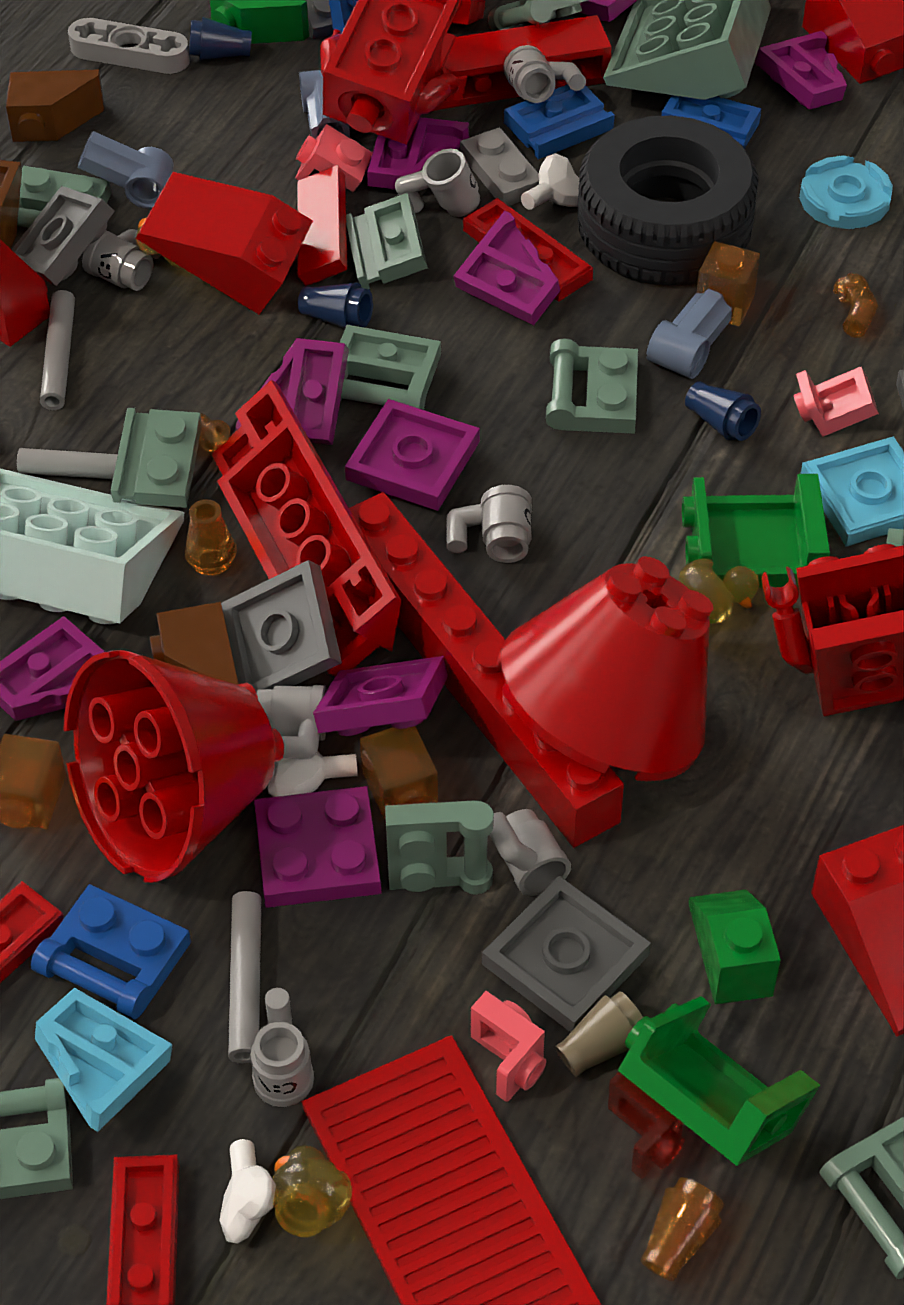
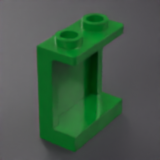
[682,474,830,589]
[617,996,820,1166]

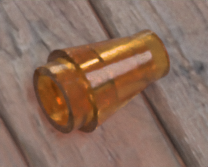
[185,499,237,575]
[640,1177,724,1281]

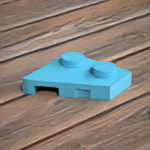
[35,988,172,1132]

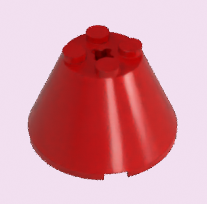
[496,556,714,781]
[64,650,284,883]

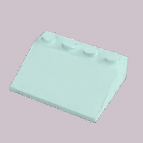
[0,469,184,624]

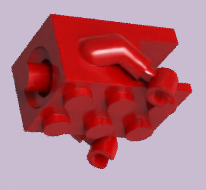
[320,0,468,145]
[762,544,904,716]

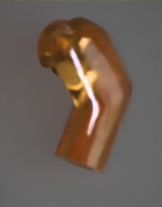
[834,273,878,338]
[199,413,230,453]

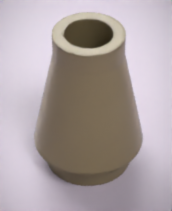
[555,991,643,1077]

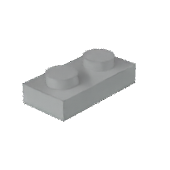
[460,127,539,206]

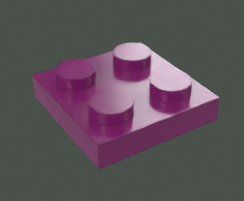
[345,399,480,511]
[313,656,448,736]
[254,786,381,908]

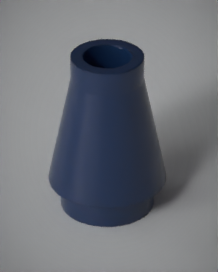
[189,17,252,61]
[298,283,373,328]
[685,382,761,441]

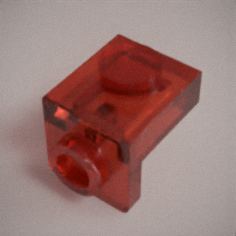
[608,1072,685,1179]

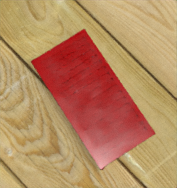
[302,1035,601,1305]

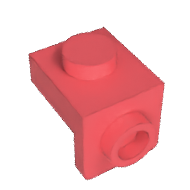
[296,124,373,192]
[794,367,879,437]
[471,991,547,1102]

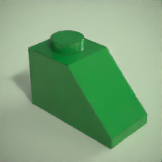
[210,0,310,44]
[688,889,781,1005]

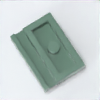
[346,193,428,289]
[111,408,202,508]

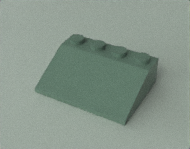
[603,0,771,100]

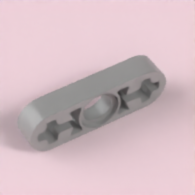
[68,18,190,74]

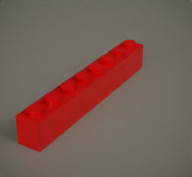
[349,492,624,848]

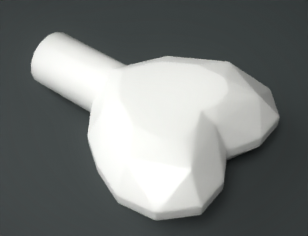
[521,154,579,210]
[268,751,357,797]
[219,1139,276,1244]

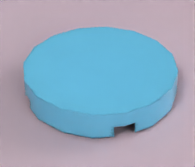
[799,156,893,229]

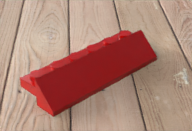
[211,380,402,677]

